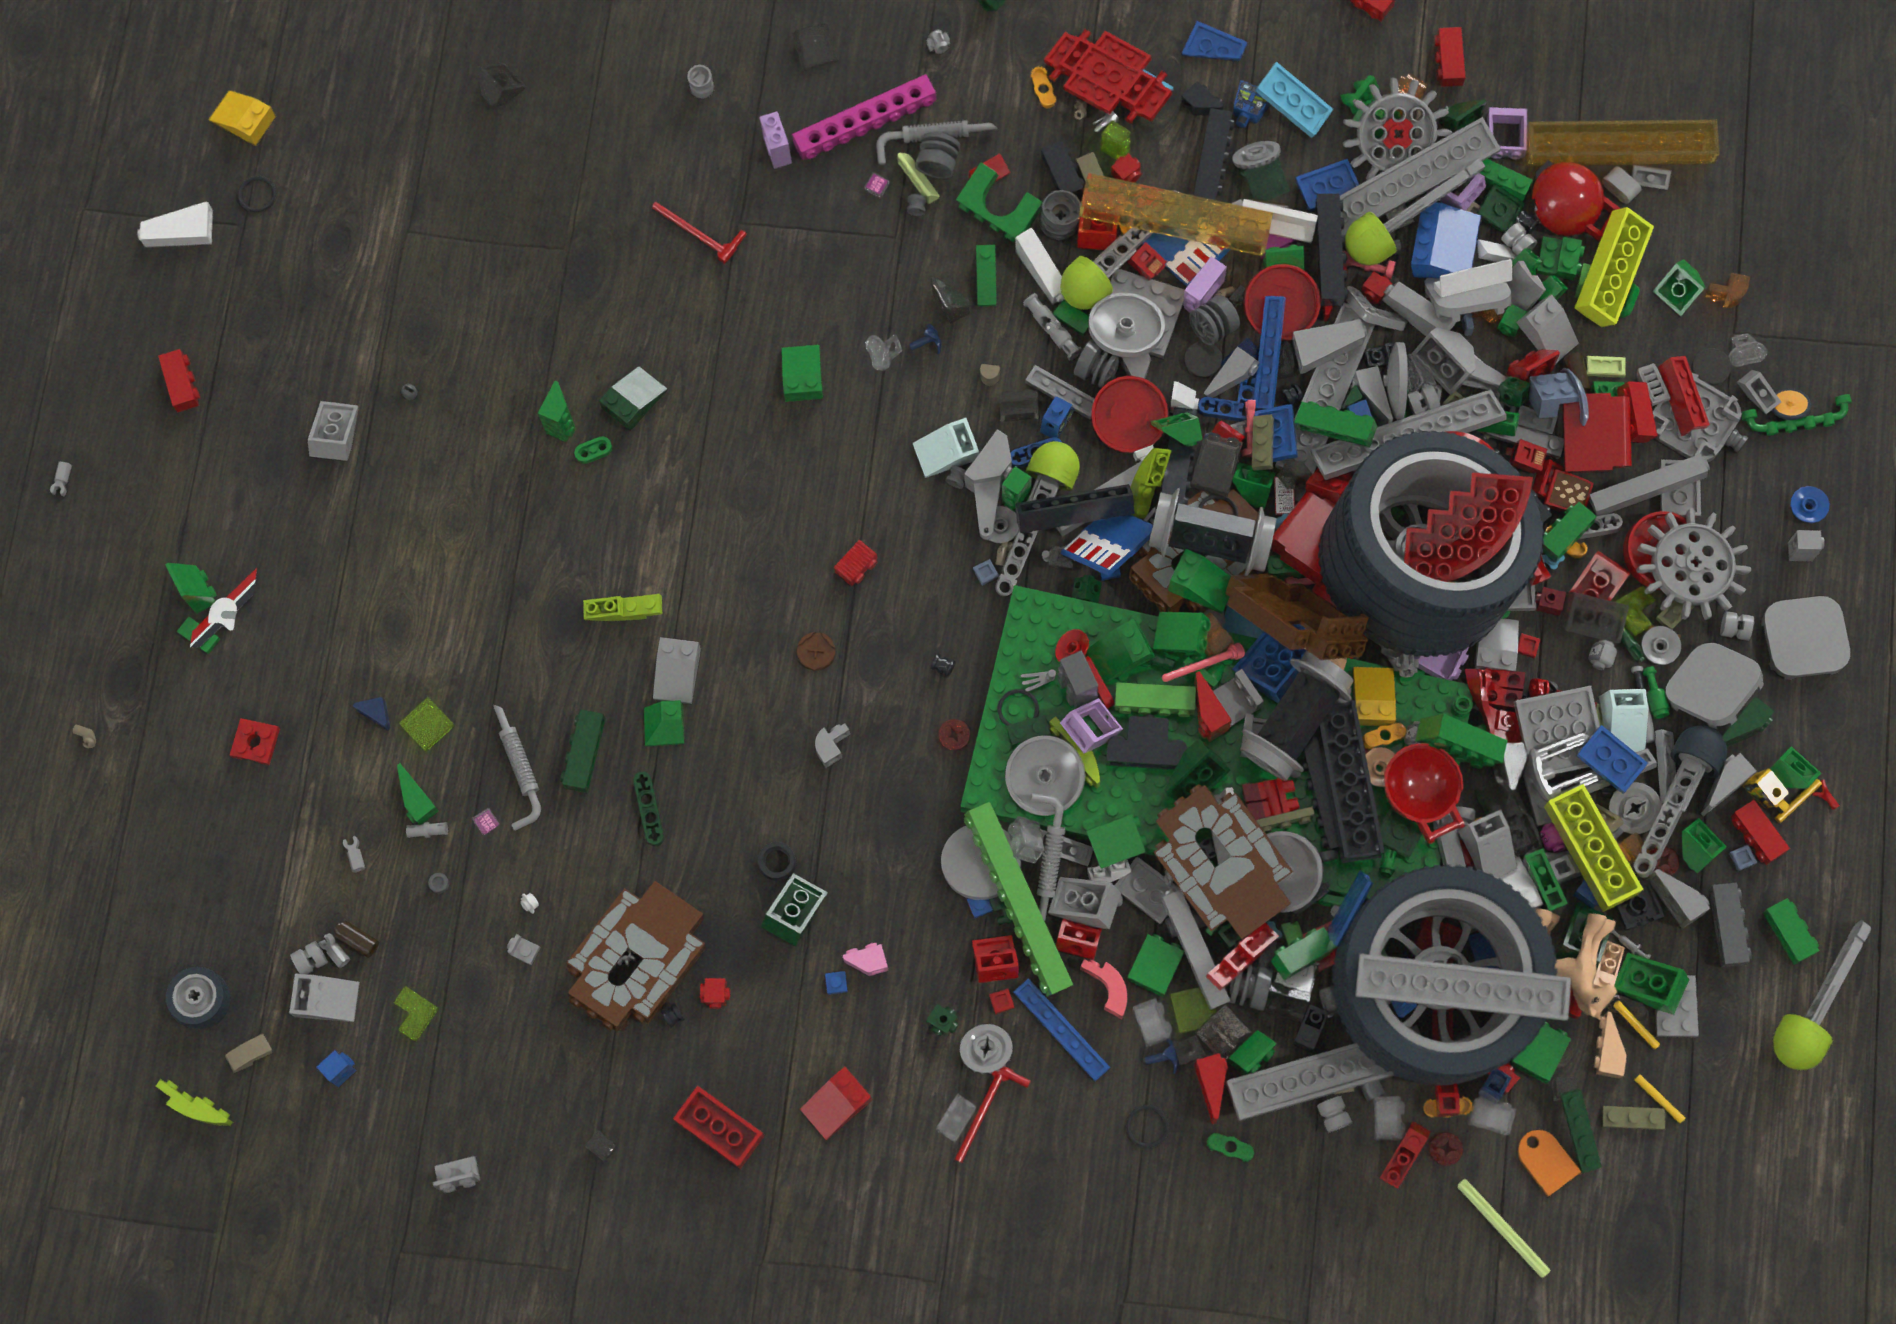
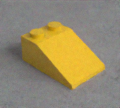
[209,90,276,146]
[1353,667,1396,726]

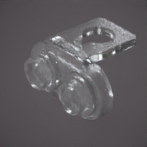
[1729,334,1767,367]
[866,335,902,371]

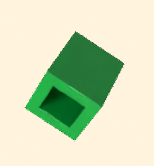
[1498,304,1527,337]

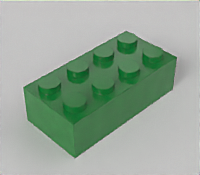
[1415,714,1508,769]

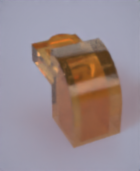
[1705,273,1750,308]

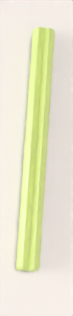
[1458,1179,1550,1278]

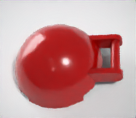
[1532,162,1621,242]
[1383,743,1465,844]

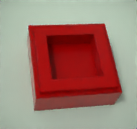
[1518,633,1540,659]
[989,989,1014,1015]

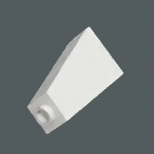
[138,202,213,247]
[1016,228,1065,304]

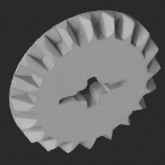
[1232,141,1281,169]
[1609,782,1661,834]
[960,1024,1012,1074]

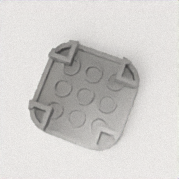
[1425,267,1511,322]
[1653,373,1742,462]
[1761,596,1850,680]
[1666,643,1764,729]

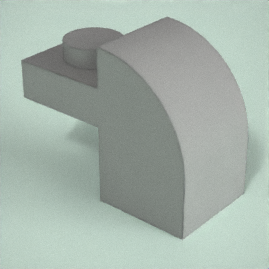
[815,723,850,768]

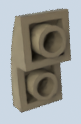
[1076,152,1108,193]
[225,1034,272,1073]

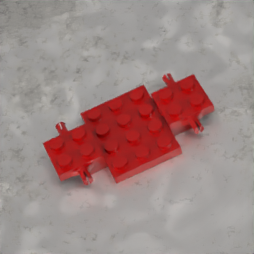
[1044,29,1172,124]

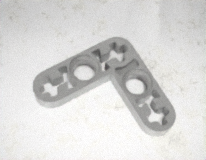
[1345,286,1408,331]

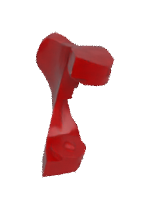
[1465,669,1550,764]

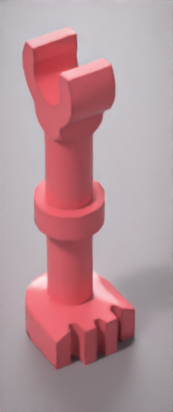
[1342,251,1396,279]
[1241,400,1256,457]

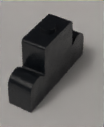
[1106,714,1187,770]

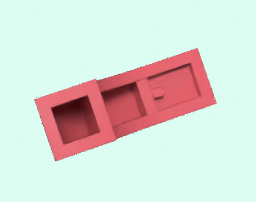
[1080,959,1127,1019]

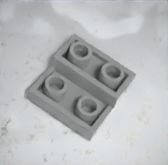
[1506,261,1546,312]

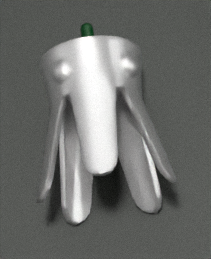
[1093,111,1119,138]

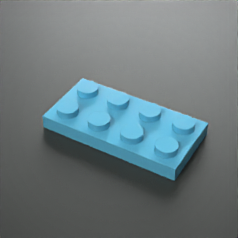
[1255,62,1333,138]

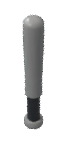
[1631,666,1655,743]

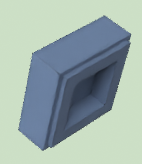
[1461,313,1474,336]
[973,559,999,586]
[1729,845,1757,871]

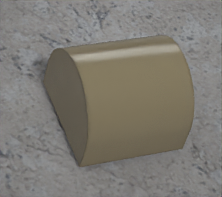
[980,364,1000,386]

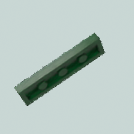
[1559,1088,1602,1173]

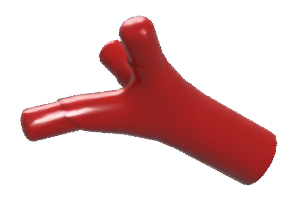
[1812,780,1840,810]

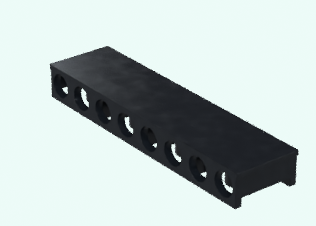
[1316,700,1385,863]

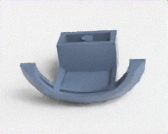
[1529,368,1589,426]

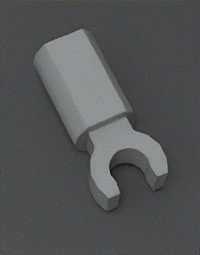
[50,462,72,496]
[343,836,365,872]
[318,933,351,968]

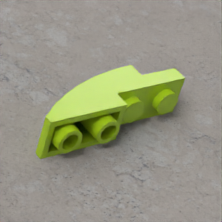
[1130,448,1171,519]
[583,594,662,621]
[1049,716,1100,788]
[156,1079,233,1125]

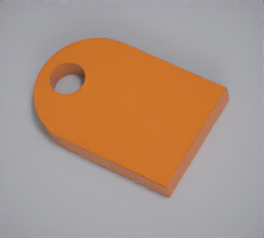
[1518,1130,1581,1197]

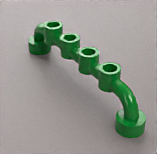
[1741,394,1852,436]

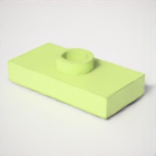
[1586,356,1625,378]

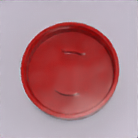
[1243,264,1321,341]
[1091,376,1168,453]
[1623,511,1704,590]

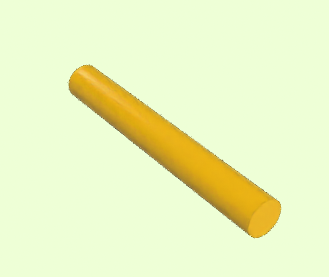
[1775,779,1822,823]
[1613,1001,1660,1049]
[1635,1075,1685,1123]

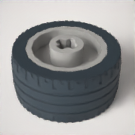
[166,967,230,1029]

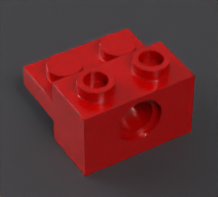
[1056,919,1102,960]
[972,935,1019,983]

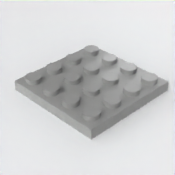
[1110,269,1184,359]
[1513,686,1600,779]

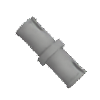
[406,822,448,838]

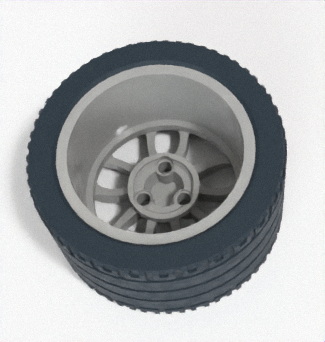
[1318,431,1544,657]
[1332,864,1558,1085]

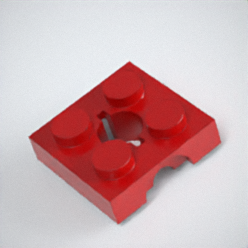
[230,718,280,765]

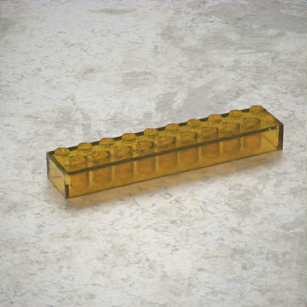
[1526,120,1720,166]
[1079,173,1273,256]

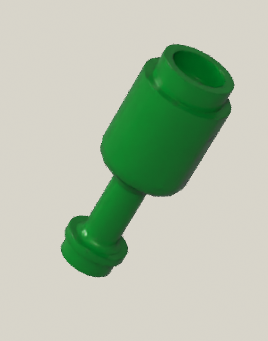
[1643,666,1670,719]

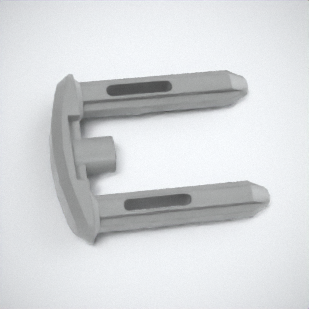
[1528,733,1601,801]

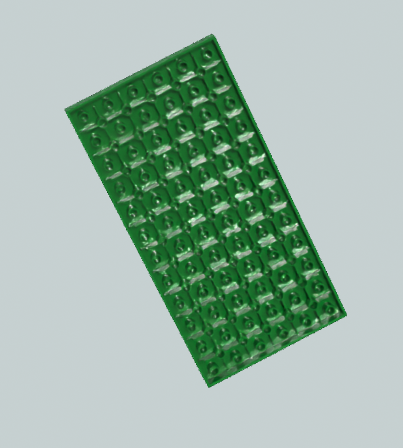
[960,585,1473,903]

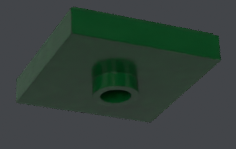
[1477,184,1525,234]
[1380,806,1428,859]

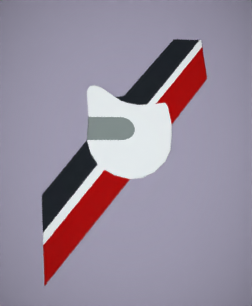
[190,568,257,647]

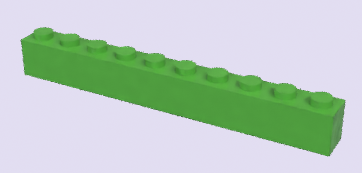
[964,802,1073,997]

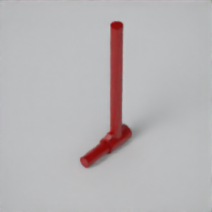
[652,202,747,264]
[955,1066,1031,1163]

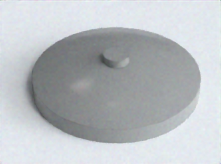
[1088,293,1165,357]
[1383,342,1407,419]
[1005,736,1085,815]
[941,826,1021,900]
[1267,831,1323,912]

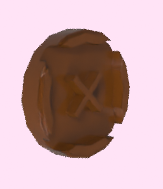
[797,632,836,671]

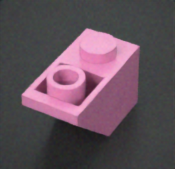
[843,943,888,976]

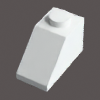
[1170,381,1199,413]

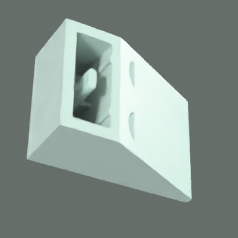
[913,418,979,478]
[1599,689,1648,753]

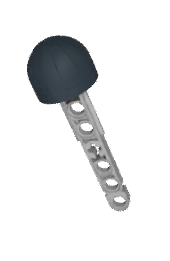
[1634,725,1727,878]

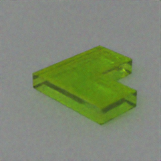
[1611,586,1655,636]
[394,986,439,1042]

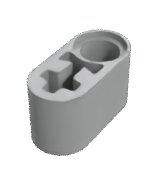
[1602,166,1642,204]

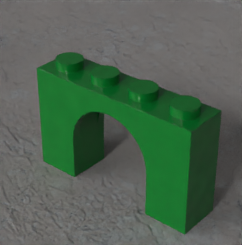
[956,162,1043,243]

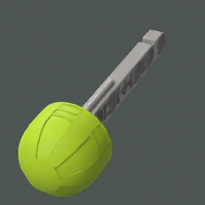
[1345,159,1486,265]
[1060,191,1183,309]
[995,441,1080,596]
[1773,920,1871,1070]

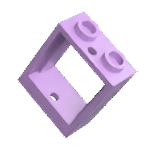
[1487,108,1527,159]
[760,112,792,168]
[1427,173,1486,211]
[1183,256,1227,312]
[1060,698,1123,754]

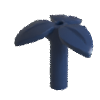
[909,324,942,354]
[1145,1039,1179,1074]

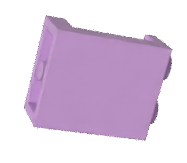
[1414,647,1469,681]

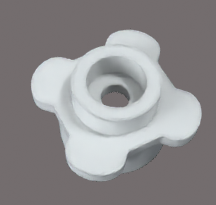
[521,893,539,914]

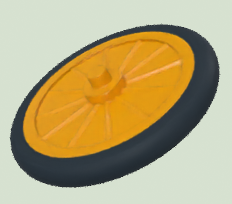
[1771,389,1811,420]

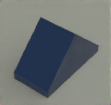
[353,697,390,731]
[1478,1068,1512,1104]

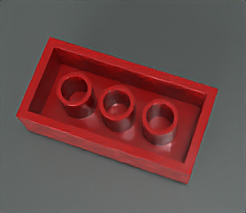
[673,1086,764,1169]

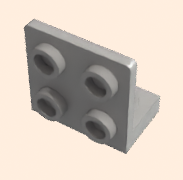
[1213,669,1264,727]
[433,1156,480,1193]

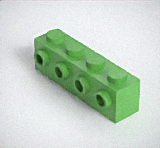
[1115,682,1196,717]

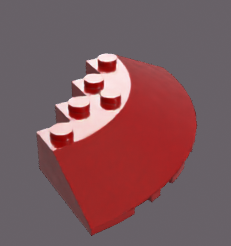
[1404,472,1533,582]

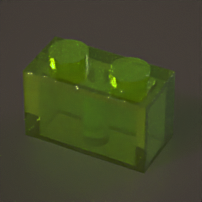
[1101,120,1131,160]

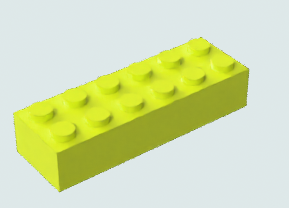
[1575,207,1654,327]
[1544,784,1643,912]

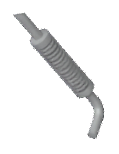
[876,120,998,165]
[493,705,541,831]
[1031,793,1065,921]

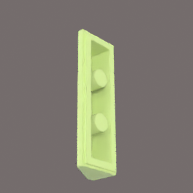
[898,153,940,204]

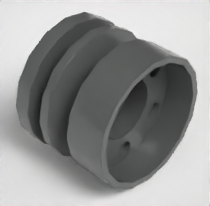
[915,132,960,179]
[1040,190,1082,240]
[1189,295,1240,345]
[1074,339,1120,388]
[1229,964,1273,1011]

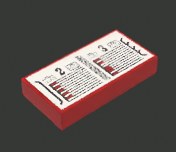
[1274,476,1295,516]

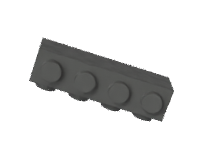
[1709,883,1752,968]

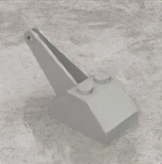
[1412,327,1508,395]
[964,429,1013,540]

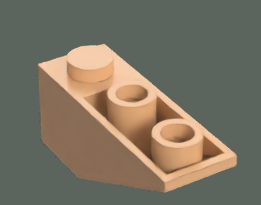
[1593,941,1625,989]
[1594,1012,1627,1079]

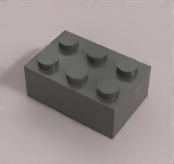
[1057,650,1098,709]

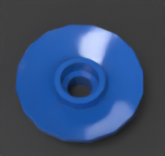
[1790,486,1830,523]

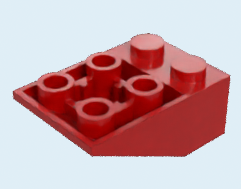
[1306,468,1356,504]

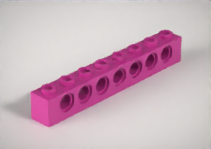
[792,74,936,160]

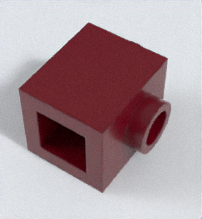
[1535,587,1566,616]

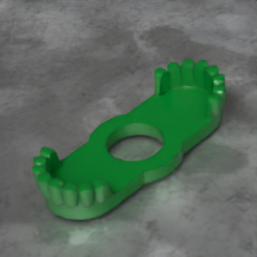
[1207,1133,1254,1162]

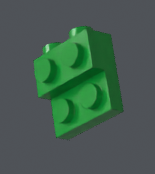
[1536,236,1585,281]

